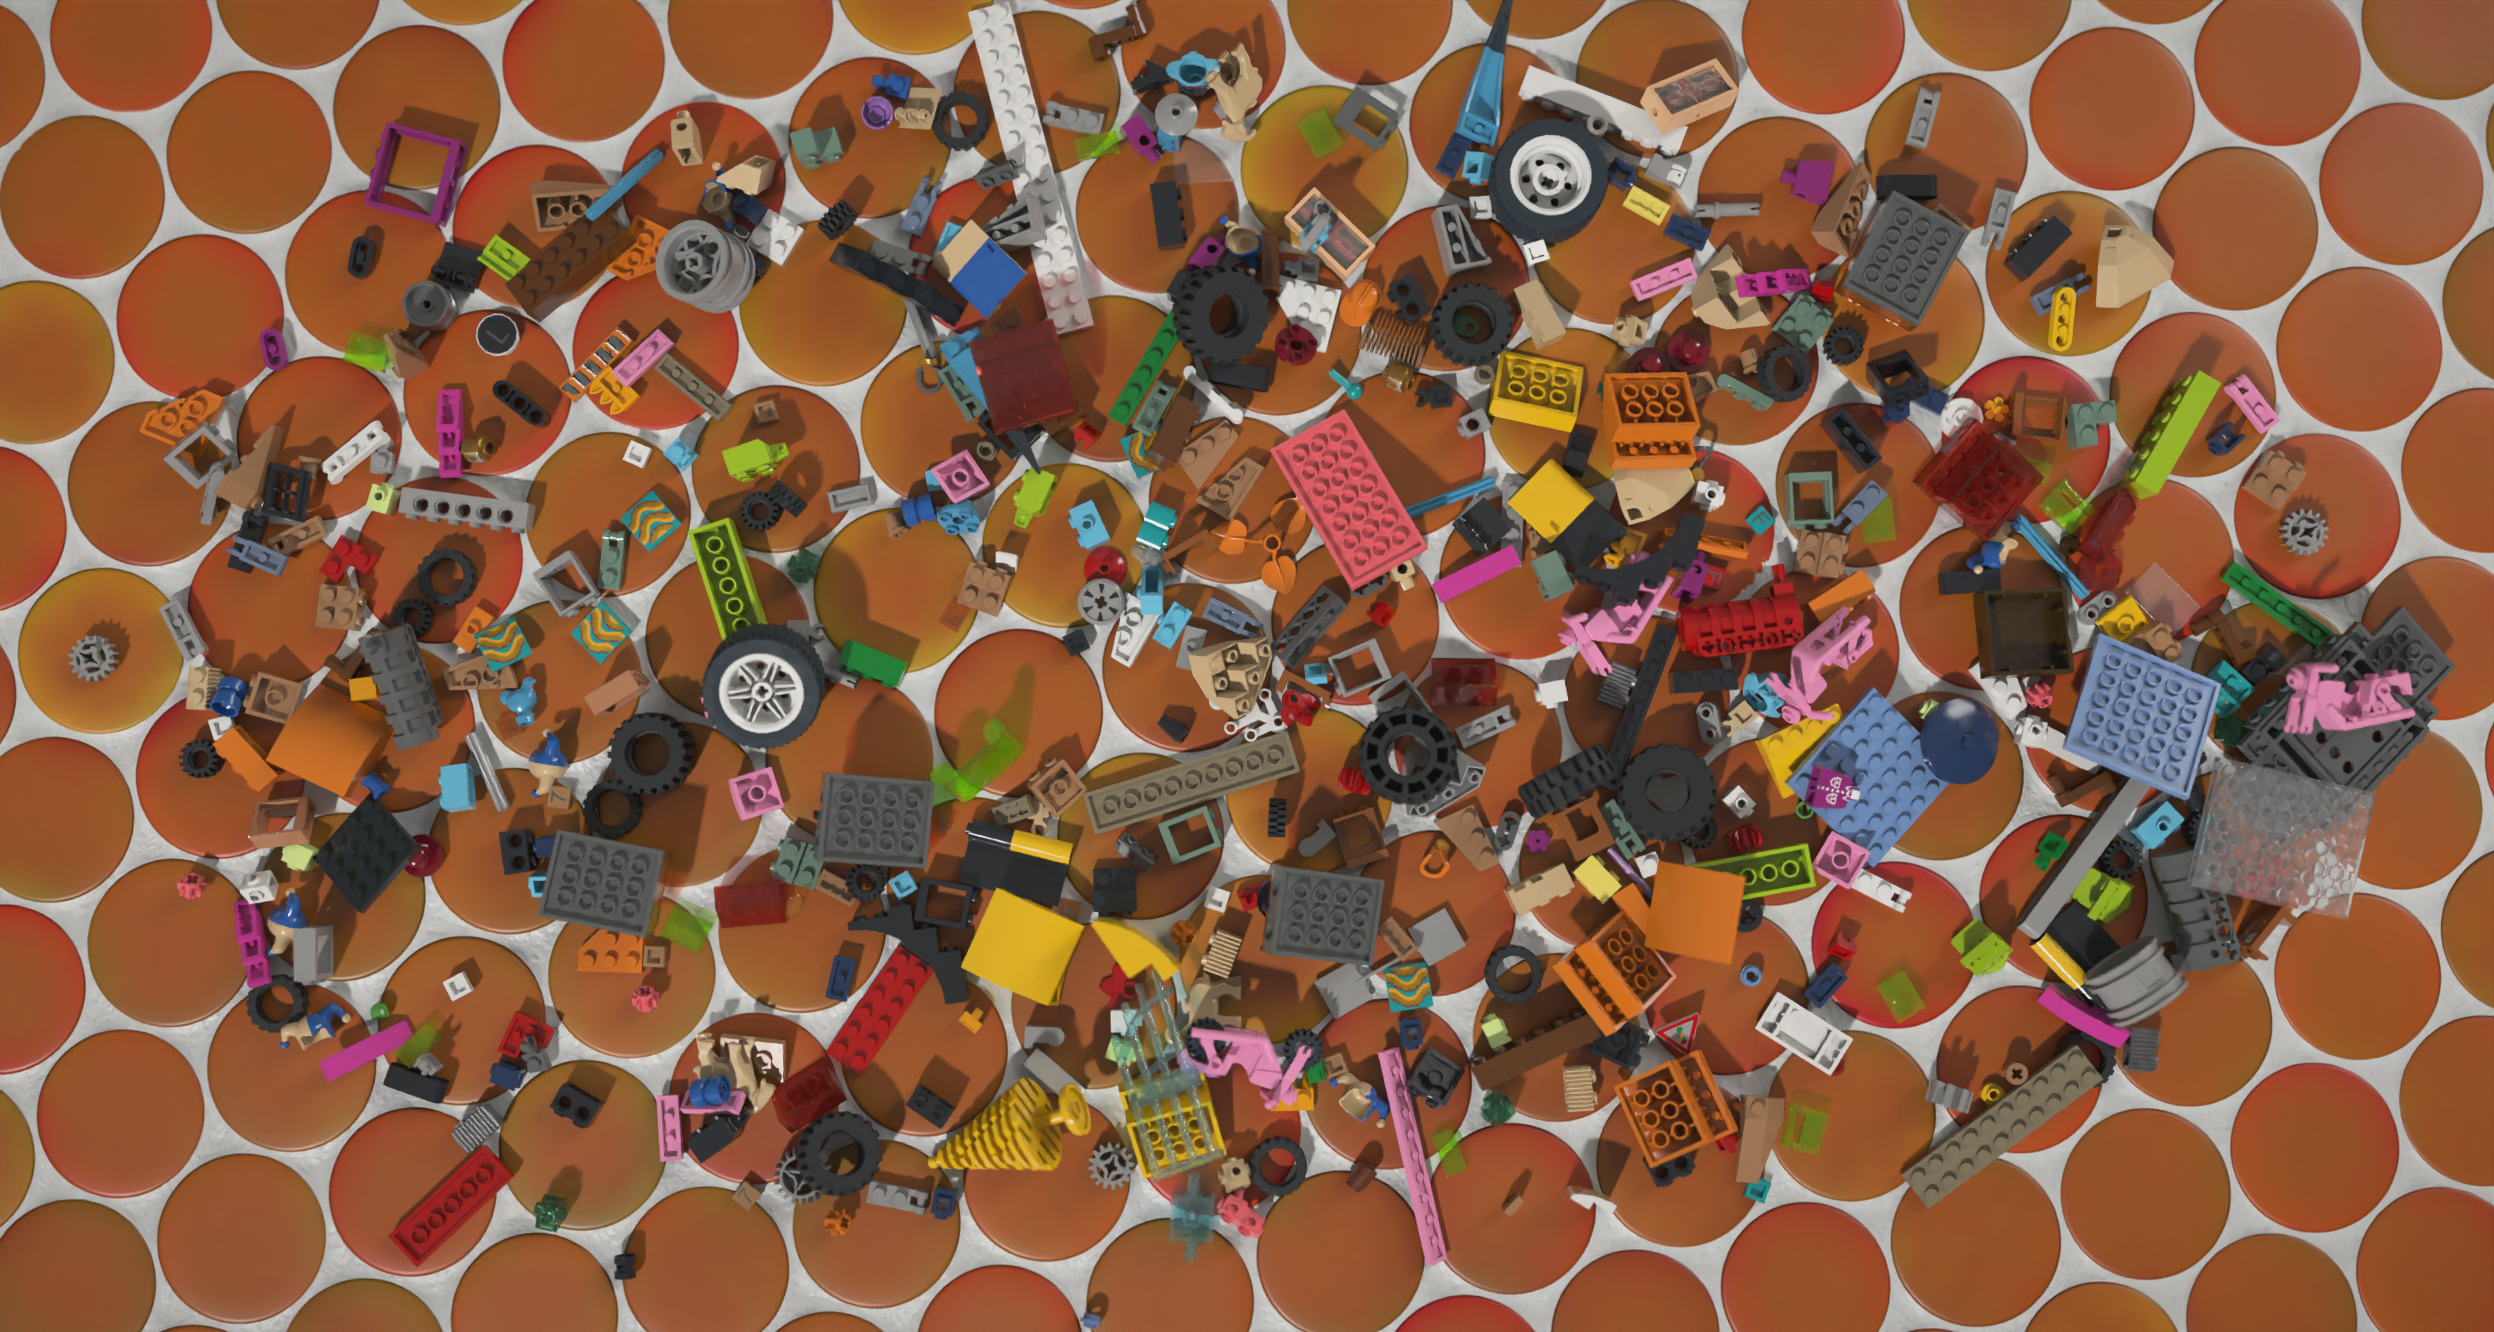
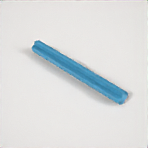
[585,148,664,221]
[1405,476,1495,518]
[2012,514,2090,599]

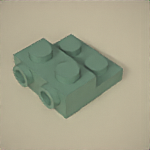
[1771,294,1834,355]
[770,836,825,891]

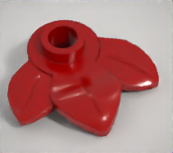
[1280,689,1320,727]
[1099,965,1142,1009]

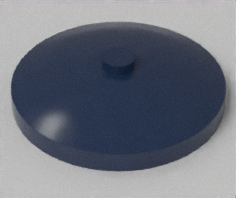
[1920,698,1998,785]

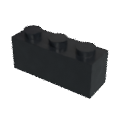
[1150,181,1187,252]
[2003,215,2073,282]
[1819,407,1882,474]
[1668,668,1739,695]

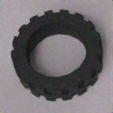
[932,92,989,151]
[1756,344,1812,403]
[416,548,478,606]
[582,780,643,837]
[1484,945,1543,1003]
[246,974,310,1033]
[2053,1030,2116,1088]
[1250,1136,1307,1197]

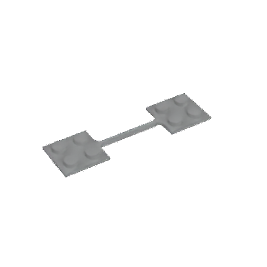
[1314,908,1466,1019]

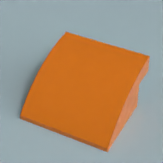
[1603,372,1701,469]
[266,683,393,797]
[1644,861,1745,965]
[1552,909,1677,1036]
[1614,1050,1739,1168]

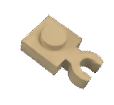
[1722,699,1759,737]
[1028,797,1050,834]

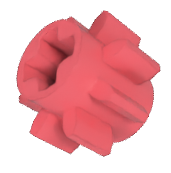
[2025,682,2054,709]
[177,872,207,900]
[632,986,660,1012]

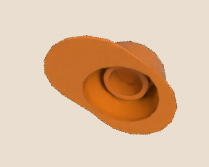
[1340,279,1382,327]

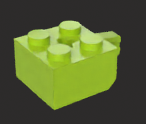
[722,439,790,483]
[1013,466,1059,529]

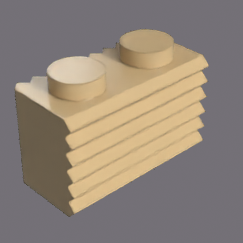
[186,666,221,711]
[1201,928,1242,979]
[1562,1064,1597,1112]

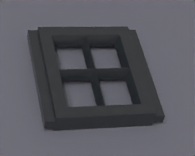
[262,462,313,522]

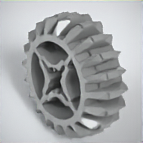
[773,1146,833,1205]

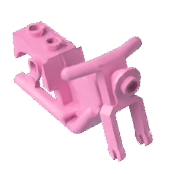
[1557,551,1674,676]
[1766,606,1873,724]
[2283,663,2415,734]

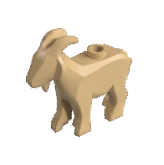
[1204,42,1262,143]
[1165,973,1241,1056]
[693,1033,776,1114]

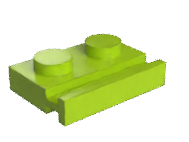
[477,234,532,281]

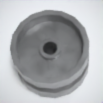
[402,281,459,332]

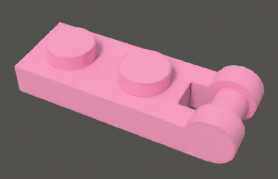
[2224,374,2280,434]

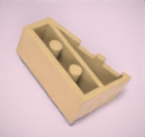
[1511,279,1566,351]
[1503,862,1575,915]

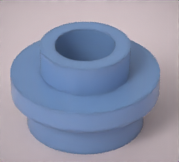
[1740,965,1762,987]
[1080,1313,1102,1330]

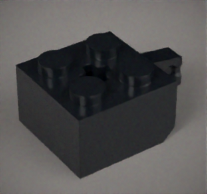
[686,1107,751,1164]

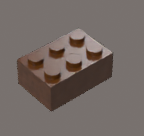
[1143,395,1201,472]

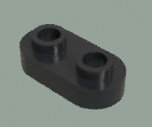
[347,236,376,279]

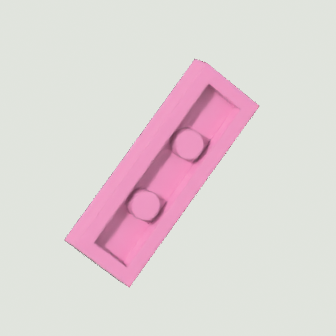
[1630,258,1698,302]
[611,329,674,388]
[680,1090,746,1114]
[656,1094,684,1162]

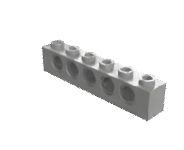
[398,487,536,534]

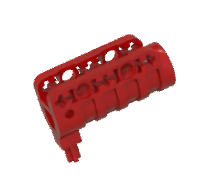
[1676,564,1804,659]

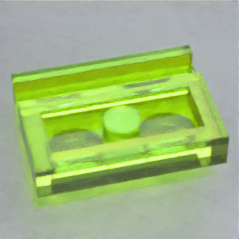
[1296,108,1344,161]
[341,331,389,373]
[1862,497,1896,544]
[660,906,714,953]
[1875,970,1926,1023]

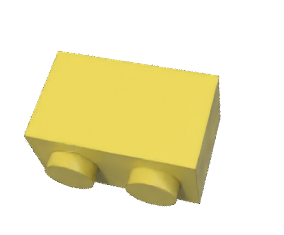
[1570,855,1621,904]

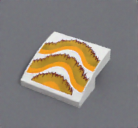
[1564,1186,1617,1213]

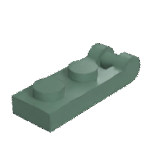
[938,365,986,423]
[1714,374,1774,411]
[1132,378,1178,437]
[597,529,627,591]
[1598,799,1646,860]

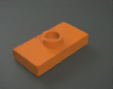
[453,606,495,654]

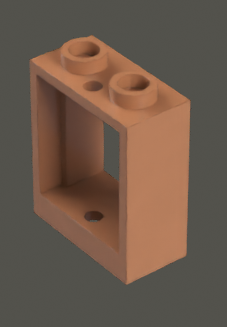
[584,670,651,716]
[248,796,317,849]

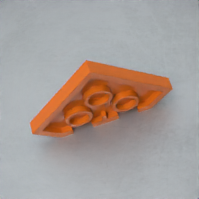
[606,214,670,281]
[139,389,226,457]
[577,929,645,973]

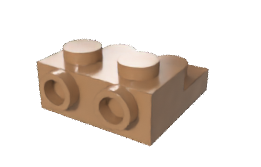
[2241,449,2307,511]
[1792,529,1849,579]
[957,559,1012,617]
[315,584,367,631]
[2122,620,2182,663]
[242,671,303,724]
[1026,756,1088,818]

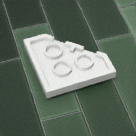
[1275,275,1341,353]

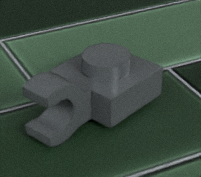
[1282,257,1320,282]
[520,1036,552,1073]

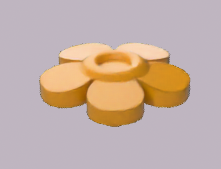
[1984,397,2009,422]

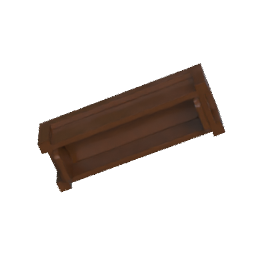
[1261,229,1284,297]

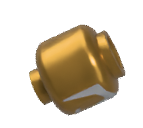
[1382,361,1416,393]
[460,435,495,462]

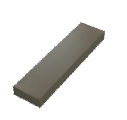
[654,352,734,422]

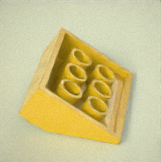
[1488,351,1584,432]
[1755,703,1844,799]

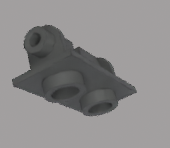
[973,158,1020,191]
[1114,832,1159,872]

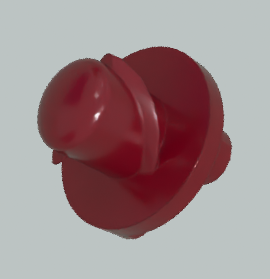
[1274,324,1318,366]
[1665,331,1709,374]
[1626,347,1670,373]
[404,834,446,877]

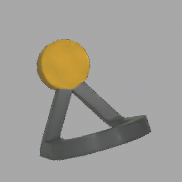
[916,359,943,394]
[1691,446,1713,482]

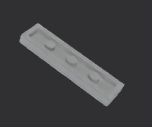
[1500,482,1524,568]

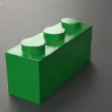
[837,638,909,689]

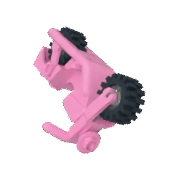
[1177,1017,1323,1109]

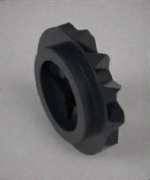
[1737,899,1763,932]

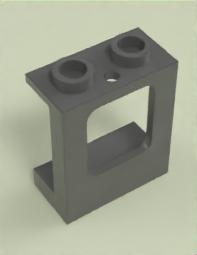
[1332,86,1400,154]

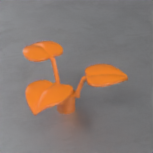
[1210,498,1306,595]

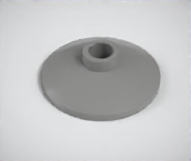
[1155,93,1198,136]

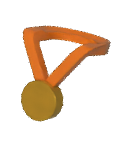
[1419,839,1450,879]

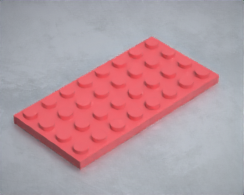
[1270,409,1428,591]

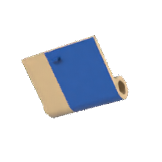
[932,219,1027,319]

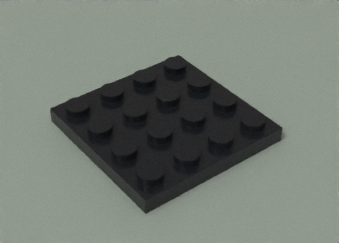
[312,793,422,914]

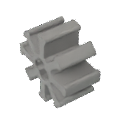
[1924,1079,1974,1114]

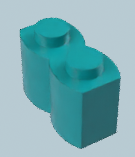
[1136,501,1178,551]

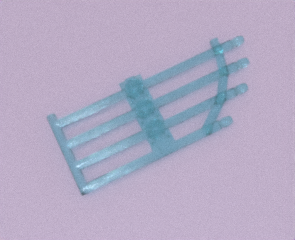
[1111,969,1225,1182]

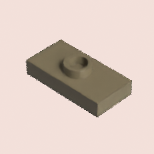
[991,794,1037,826]

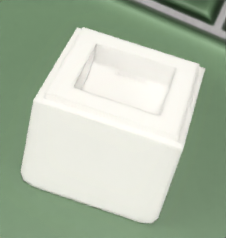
[996,551,1020,572]

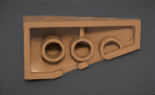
[1810,162,1871,257]
[530,180,622,232]
[383,328,430,381]
[214,425,284,512]
[1735,1094,1785,1184]

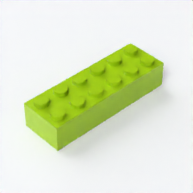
[2119,370,2221,499]
[687,518,768,640]
[1684,843,1816,900]

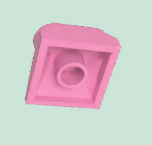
[931,449,990,504]
[729,767,784,821]
[1812,831,1871,890]

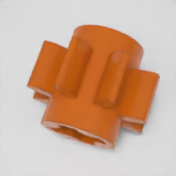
[1170,919,1198,947]
[824,1208,851,1236]

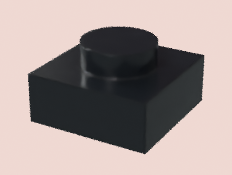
[1062,629,1091,657]

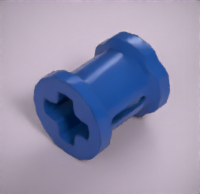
[361,772,391,800]

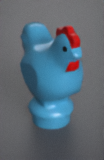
[499,674,538,727]

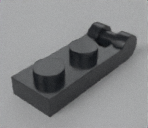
[227,510,269,574]

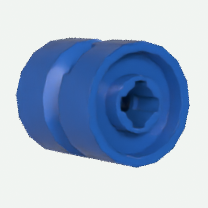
[901,493,937,527]
[210,677,249,717]
[689,1074,731,1107]

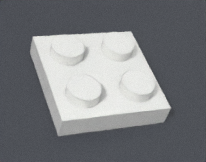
[746,209,805,267]

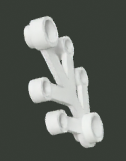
[1209,688,1288,742]

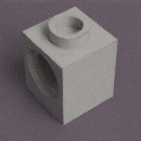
[1456,408,1492,441]

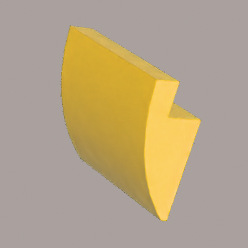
[961,888,1085,1006]
[1091,916,1181,981]
[1118,1067,1227,1179]

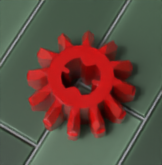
[1337,767,1372,796]
[1726,823,1764,852]

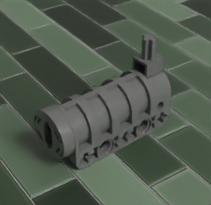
[358,623,443,750]
[2151,847,2241,973]

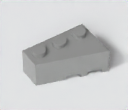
[981,191,1047,253]
[1431,204,1492,276]

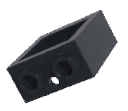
[1866,349,1929,409]
[977,397,1045,463]
[914,876,978,929]

